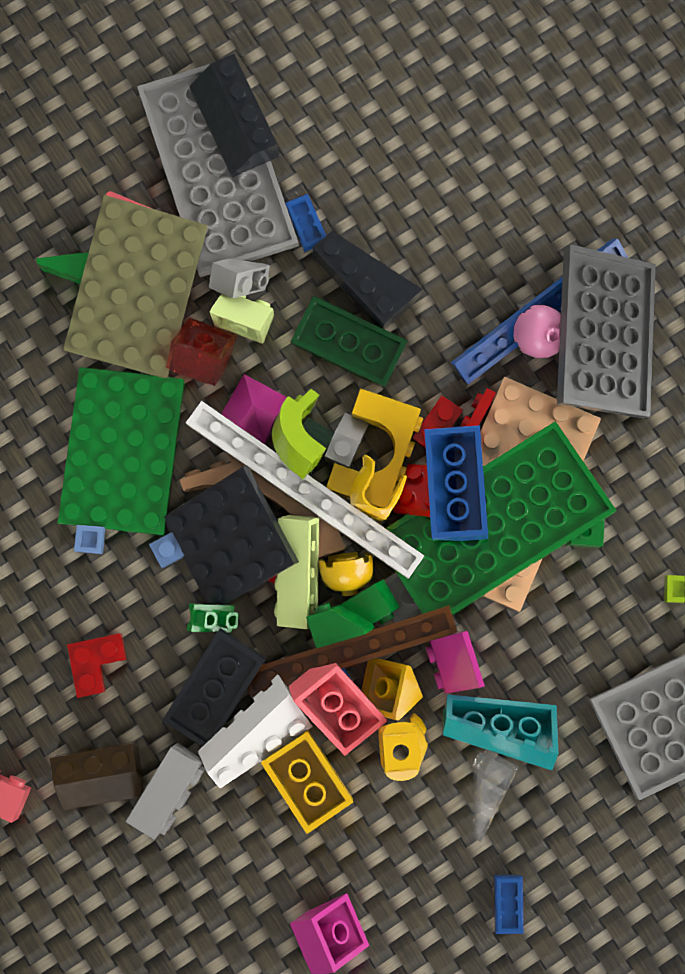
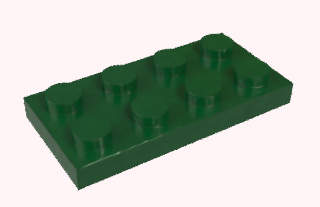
[290,296,408,389]

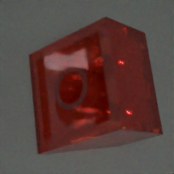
[166,317,238,386]

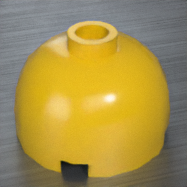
[318,552,373,596]

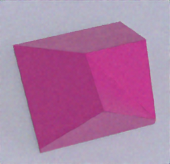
[221,374,287,445]

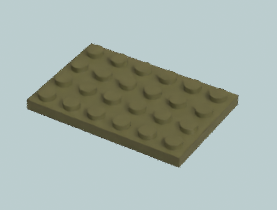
[63,195,208,378]

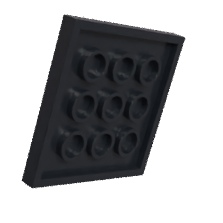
[164,466,299,605]

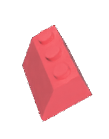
[288,663,387,756]

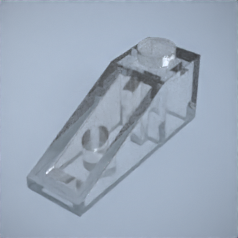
[473,749,519,842]

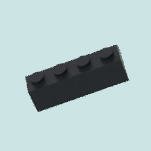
[189,54,279,177]

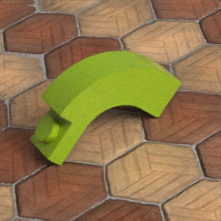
[272,389,326,479]

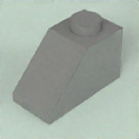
[325,413,369,468]

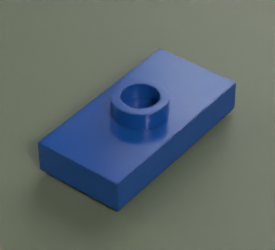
[285,194,326,252]
[494,875,524,934]

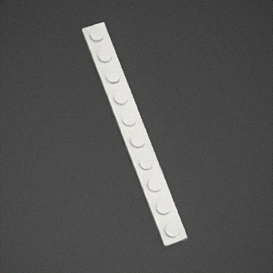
[186,401,424,579]

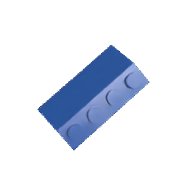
[425,425,488,541]

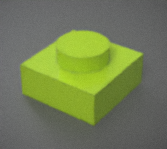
[664,575,685,603]

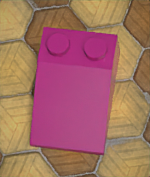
[426,631,485,694]

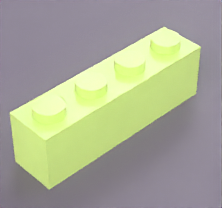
[274,515,319,629]

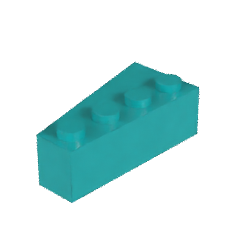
[443,694,559,770]

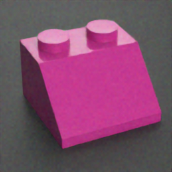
[290,894,369,974]

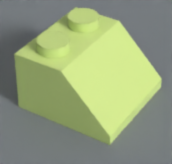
[210,294,274,344]

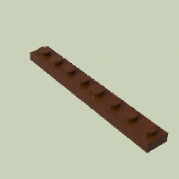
[247,605,458,697]

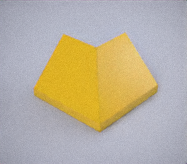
[361,658,423,721]

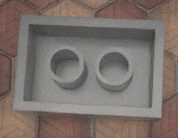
[126,743,205,840]

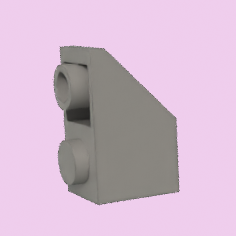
[209,259,270,298]

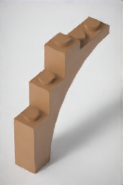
[180,454,345,559]

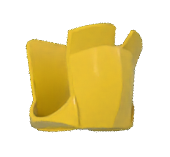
[350,455,407,521]
[378,713,428,781]

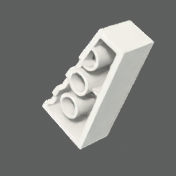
[198,675,313,788]

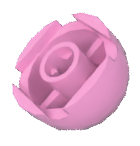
[514,305,561,358]

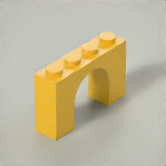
[326,389,423,508]

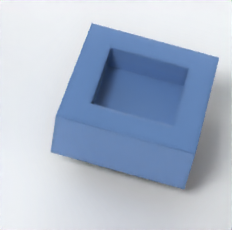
[74,525,105,554]
[149,532,184,568]

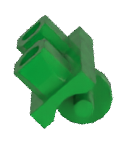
[187,603,238,632]

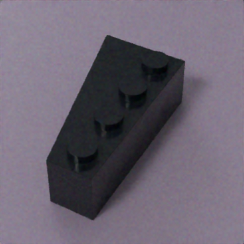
[313,231,423,330]

